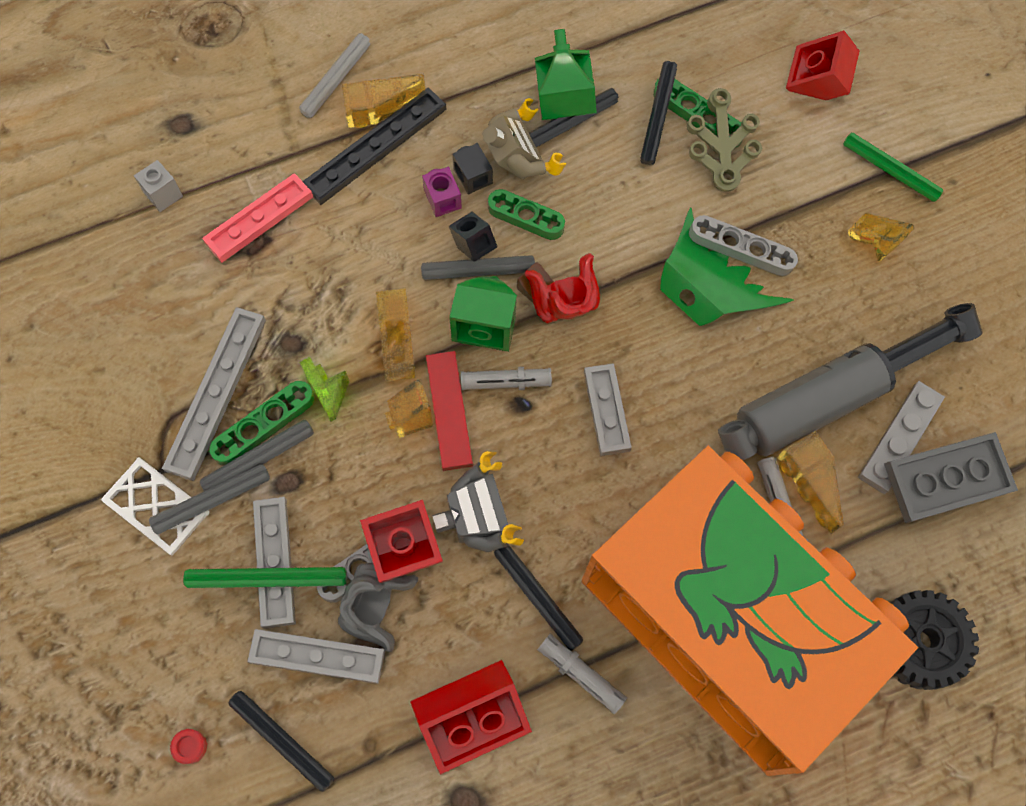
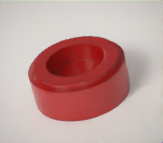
[170,729,207,764]

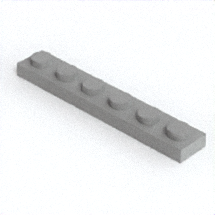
[162,307,266,481]

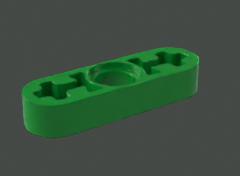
[488,189,565,240]

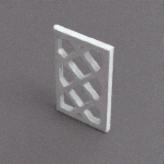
[101,457,210,556]

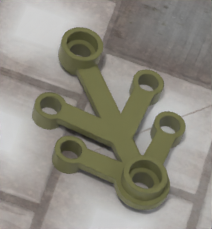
[686,88,762,192]

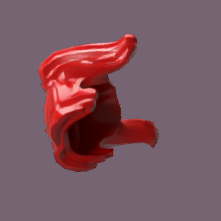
[525,253,600,324]

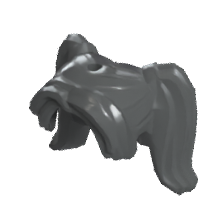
[338,563,418,652]

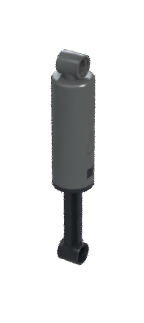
[718,303,983,460]

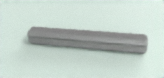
[299,33,370,118]

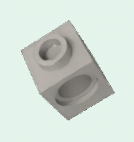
[134,160,183,212]

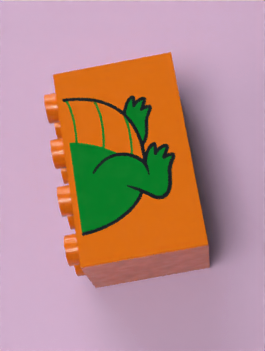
[581,445,919,776]

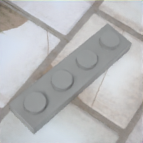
[858,381,945,494]
[253,497,296,629]
[247,629,385,684]

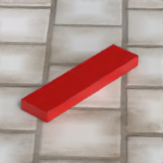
[426,351,473,471]

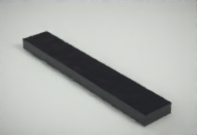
[302,87,447,205]

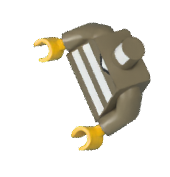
[482,98,566,180]

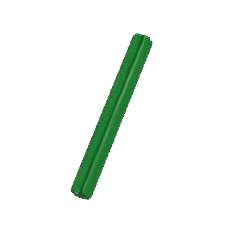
[183,567,347,588]

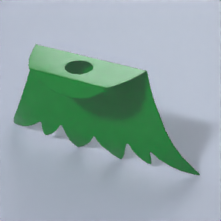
[660,207,794,326]

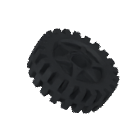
[890,590,979,690]

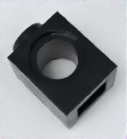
[452,143,493,195]
[449,212,497,262]

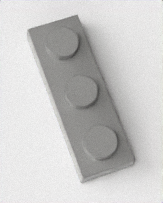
[584,363,632,456]

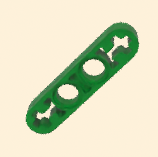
[653,79,743,148]
[210,381,314,466]

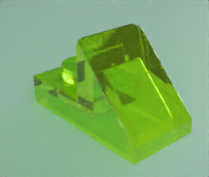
[299,357,349,422]

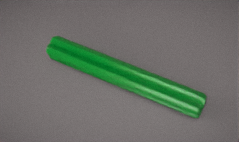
[843,132,944,202]

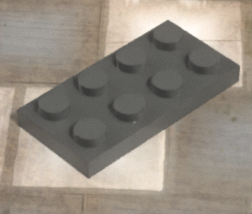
[884,432,1018,523]

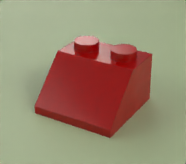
[786,30,860,101]
[360,500,443,583]

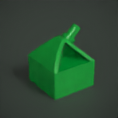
[535,29,597,120]
[449,276,517,352]

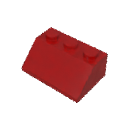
[410,660,532,775]

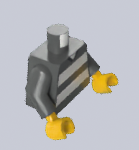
[432,451,524,552]

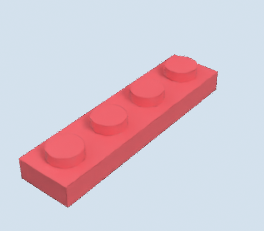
[202,173,313,263]

